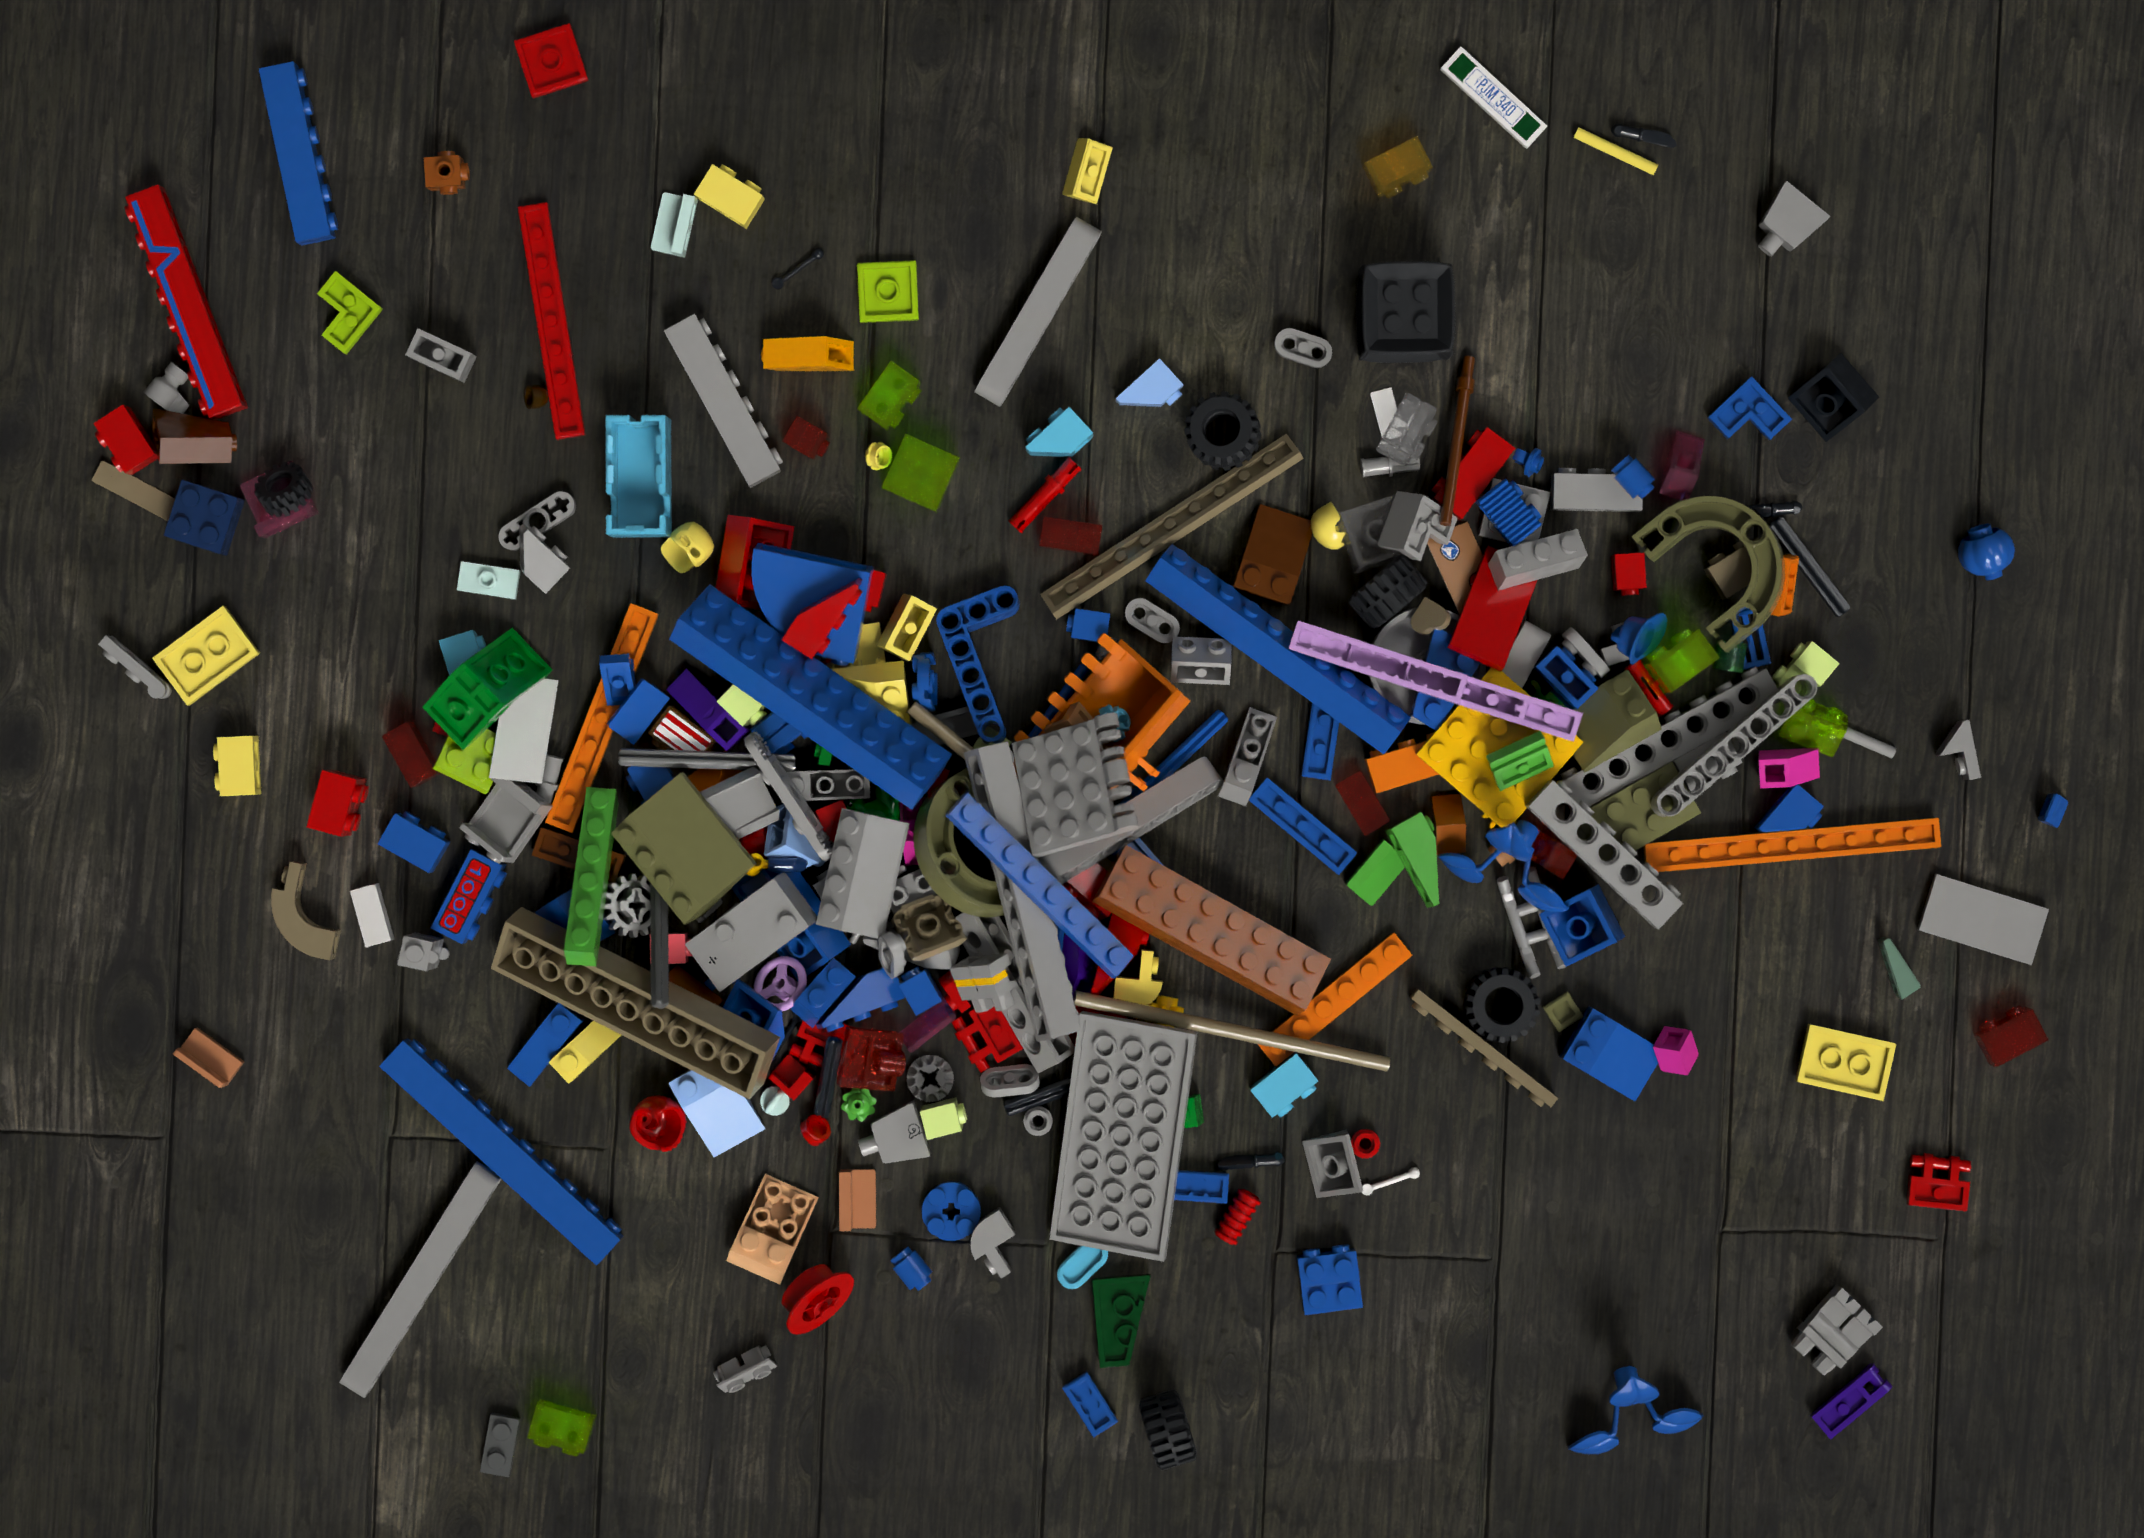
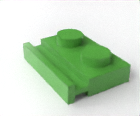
[1486,731,1554,791]

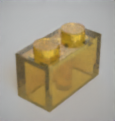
[1362,136,1433,199]

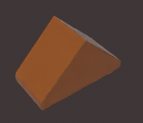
[1431,794,1466,855]

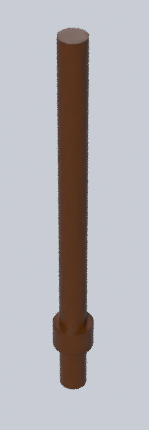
[1439,356,1475,526]

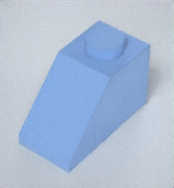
[1116,358,1183,407]

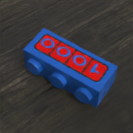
[431,849,507,944]

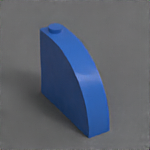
[751,543,874,666]

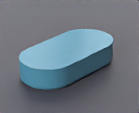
[1057,1246,1108,1289]

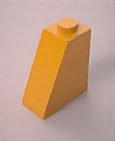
[761,336,854,371]

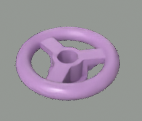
[754,956,807,1012]

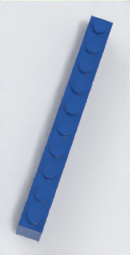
[1145,544,1411,754]
[379,1038,624,1266]

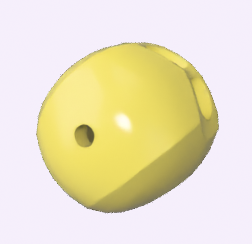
[661,522,714,573]

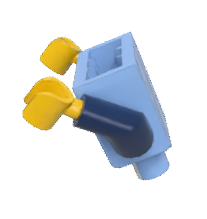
[746,801,826,876]

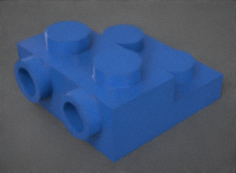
[1297,1244,1363,1315]

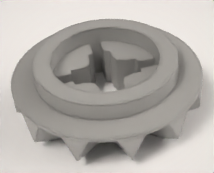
[907,1055,954,1102]

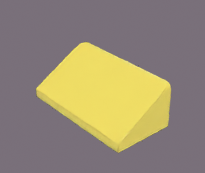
[1063,138,1113,204]

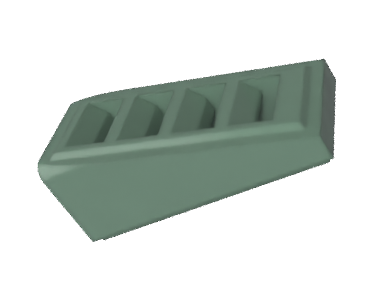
[1878,937,1921,1000]

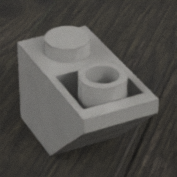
[519,523,570,594]

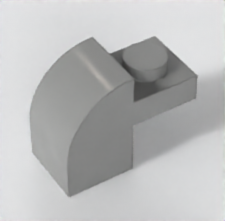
[971,1207,1016,1278]

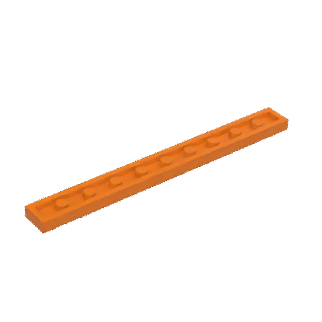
[1644,818,1941,872]

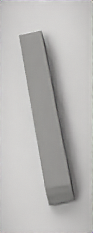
[339,1161,501,1398]

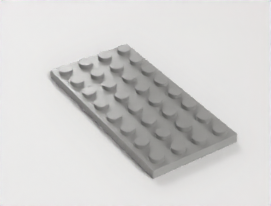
[1049,1011,1198,1262]

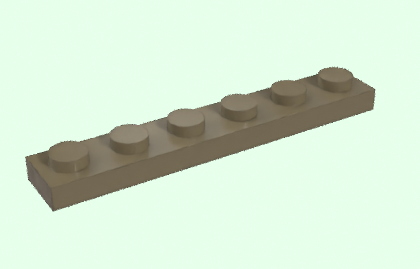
[1409,988,1558,1107]

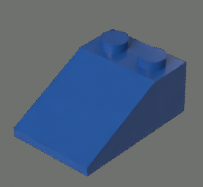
[1559,1006,1658,1101]

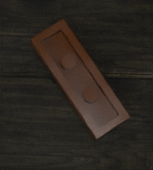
[532,827,626,883]

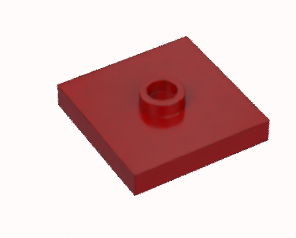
[514,23,589,98]

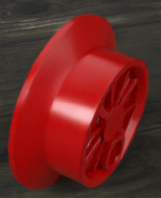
[782,1264,854,1335]

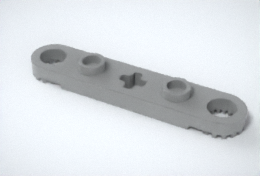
[744,731,834,862]

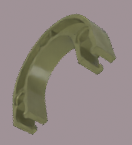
[1632,496,1785,653]
[914,768,1004,917]

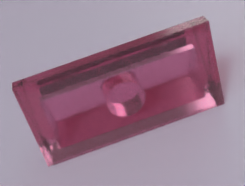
[899,999,957,1053]

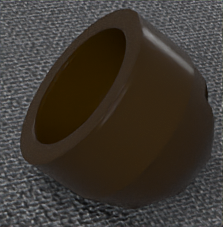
[524,385,549,409]

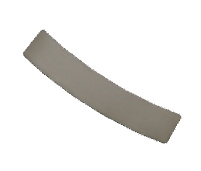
[92,461,175,521]

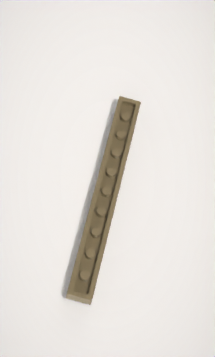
[1040,434,1304,620]

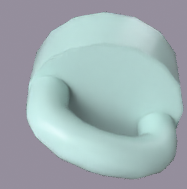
[760,1086,790,1116]

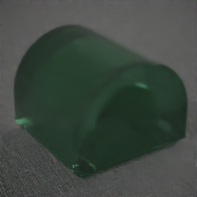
[1711,639,1747,673]

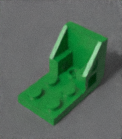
[422,628,553,750]

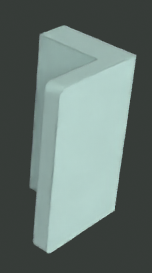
[651,192,698,258]

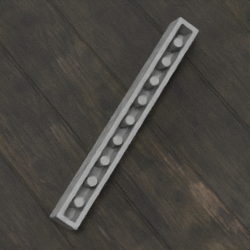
[964,741,1081,1042]

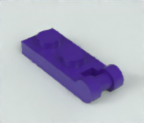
[1810,1363,1892,1440]

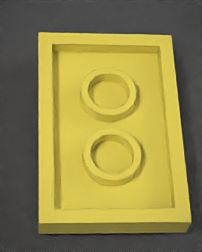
[152,606,260,706]
[1795,1024,1896,1101]

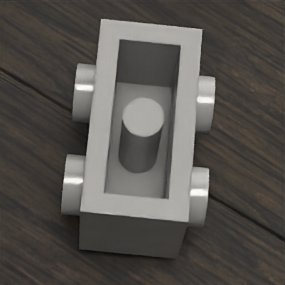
[1171,637,1231,685]

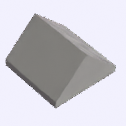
[1302,1130,1363,1198]

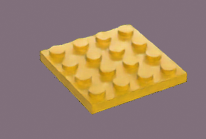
[1416,668,1583,828]

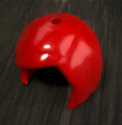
[629,1096,687,1152]

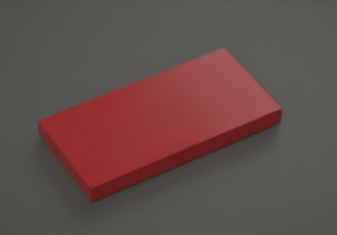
[1447,546,1538,672]

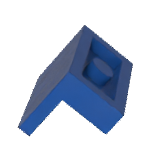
[607,679,670,745]

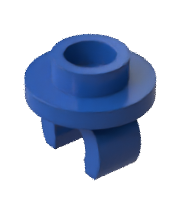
[1512,448,1544,477]

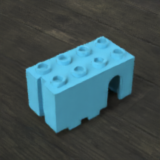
[606,415,672,538]

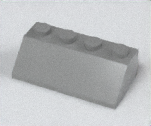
[816,808,910,939]

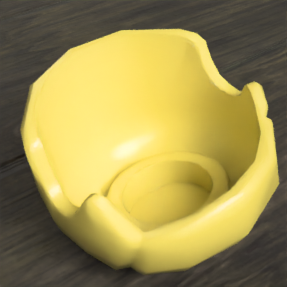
[1311,502,1345,550]

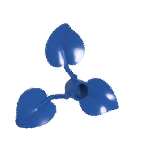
[1438,820,1570,912]
[1567,1366,1704,1454]

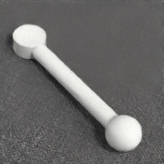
[1362,1167,1420,1196]

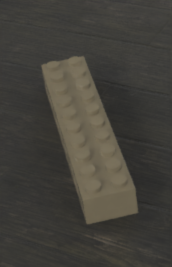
[491,907,780,1100]

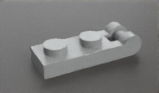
[98,635,172,699]

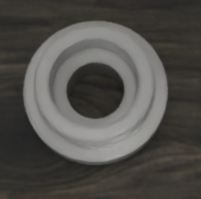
[1023,1106,1053,1136]

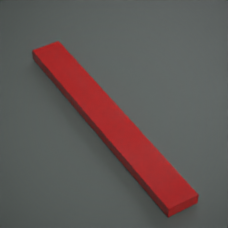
[518,202,586,440]

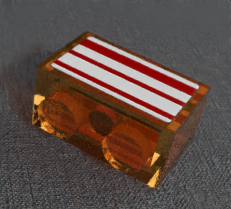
[648,705,718,770]

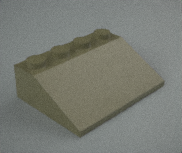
[611,772,757,925]

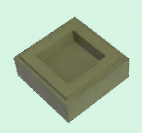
[1542,991,1584,1032]

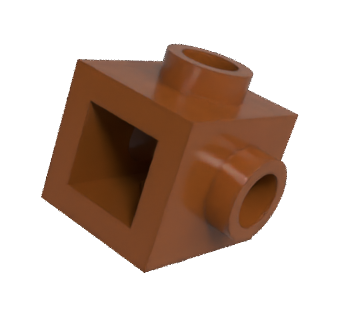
[424,151,470,195]

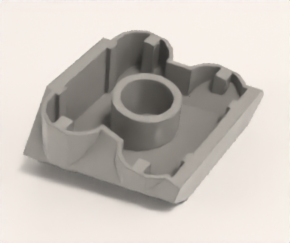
[700,766,779,840]

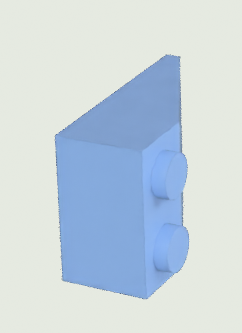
[668,1070,766,1157]

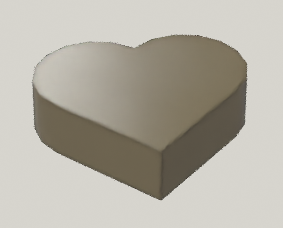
[1411,597,1451,635]

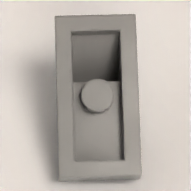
[1935,720,1981,780]

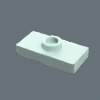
[457,561,521,599]

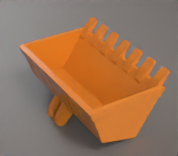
[1013,633,1191,792]

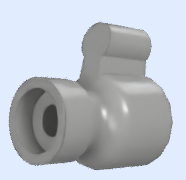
[143,362,189,414]

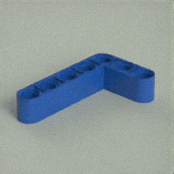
[936,586,1020,745]

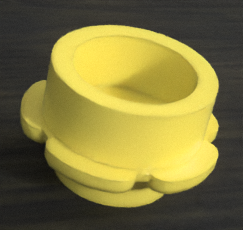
[865,442,892,471]

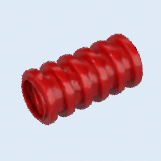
[1214,1189,1261,1245]

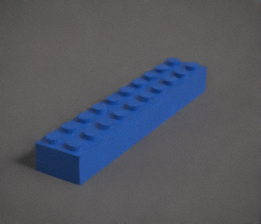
[669,584,952,810]

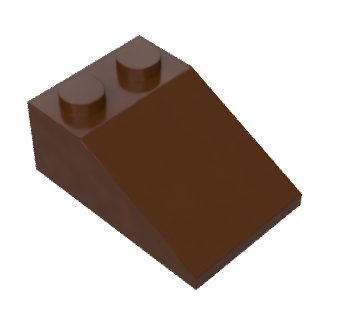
[1233,504,1312,606]

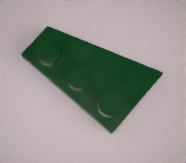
[1092,1274,1151,1368]

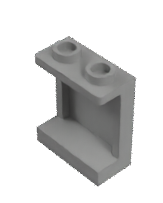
[459,778,553,864]

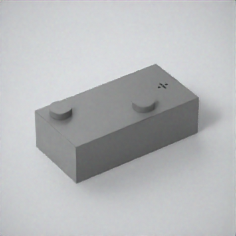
[684,872,817,992]

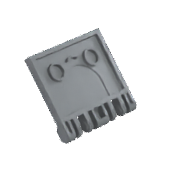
[1012,713,1139,858]

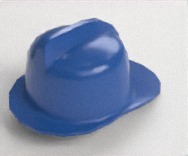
[1611,612,1668,665]

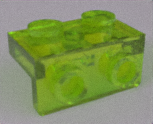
[1778,699,1848,757]

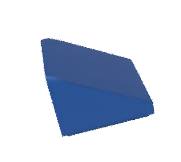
[2038,793,2068,828]

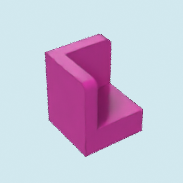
[1653,1026,1699,1076]

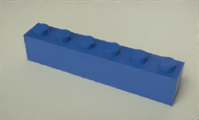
[259,61,338,246]

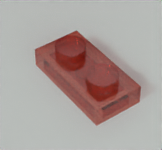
[1334,770,1390,836]

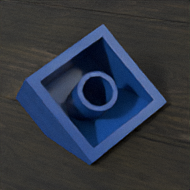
[1539,884,1625,967]

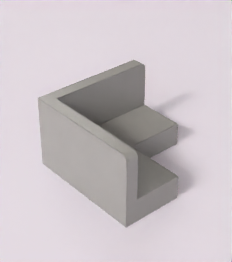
[1378,491,1458,561]

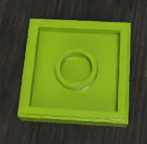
[857,260,919,323]

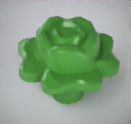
[841,1086,877,1122]

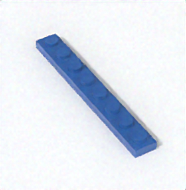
[945,792,1134,978]

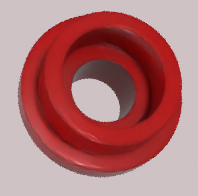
[1351,1129,1380,1159]

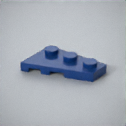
[1411,629,1480,731]

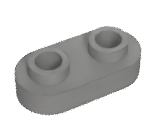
[1274,328,1332,368]
[1125,598,1180,643]
[1561,627,1610,678]
[878,931,906,979]
[980,1064,1040,1098]

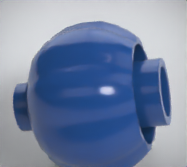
[1958,523,2015,580]

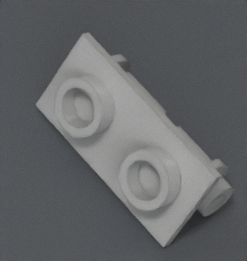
[713,1345,777,1393]

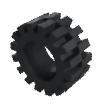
[254,462,313,517]

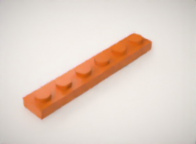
[1258,932,1413,1067]

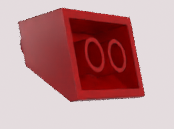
[716,515,795,610]

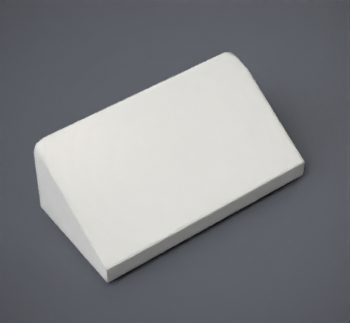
[350,883,394,947]

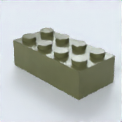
[1577,762,1701,861]

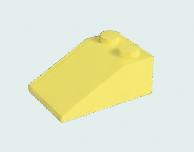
[831,661,911,725]

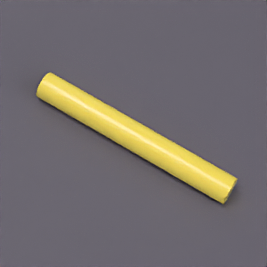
[1573,127,1658,175]

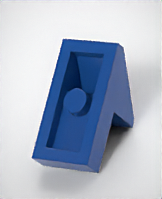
[599,654,636,706]

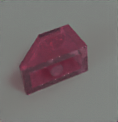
[1659,431,1705,500]

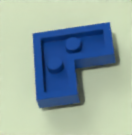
[1707,376,1792,440]

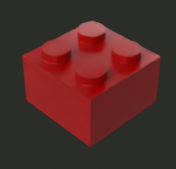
[306,770,369,837]

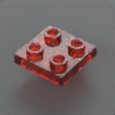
[836,1027,906,1091]

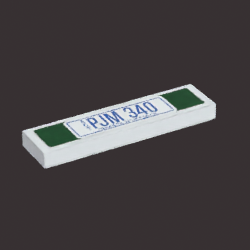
[1440,47,1547,149]

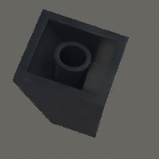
[1788,353,1879,442]

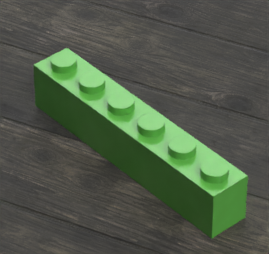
[564,787,619,967]

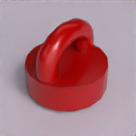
[800,1114,831,1146]

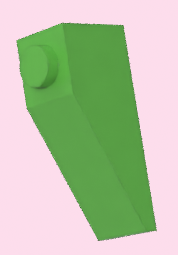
[1385,812,1439,908]

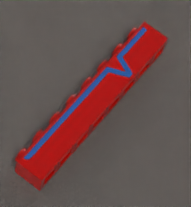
[124,184,248,420]

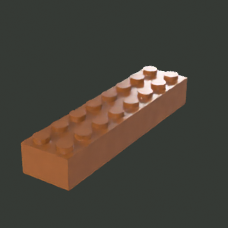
[1092,845,1331,1015]

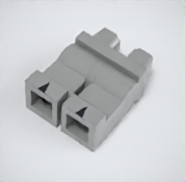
[1791,1285,1883,1375]

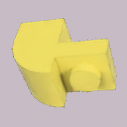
[1113,949,1163,1005]

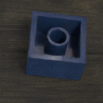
[163,480,245,556]

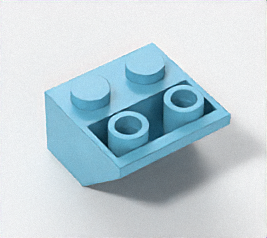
[1025,407,1093,457]

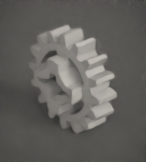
[603,874,651,938]

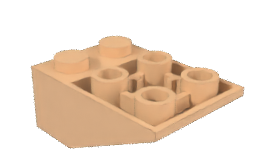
[726,1174,819,1285]

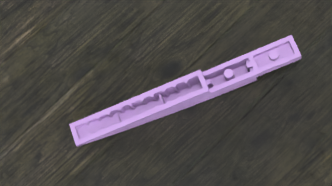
[1289,621,1583,742]

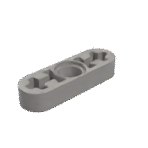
[499,491,576,551]

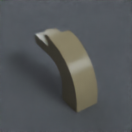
[271,861,341,960]

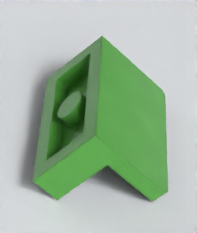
[1345,839,1405,906]

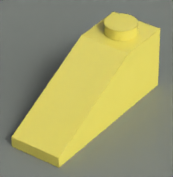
[549,1021,621,1084]

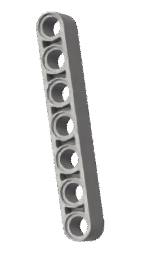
[975,217,1102,407]
[1651,674,1817,817]
[1038,757,1223,884]

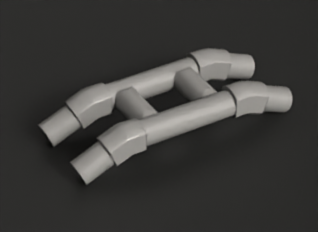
[1497,867,1566,979]

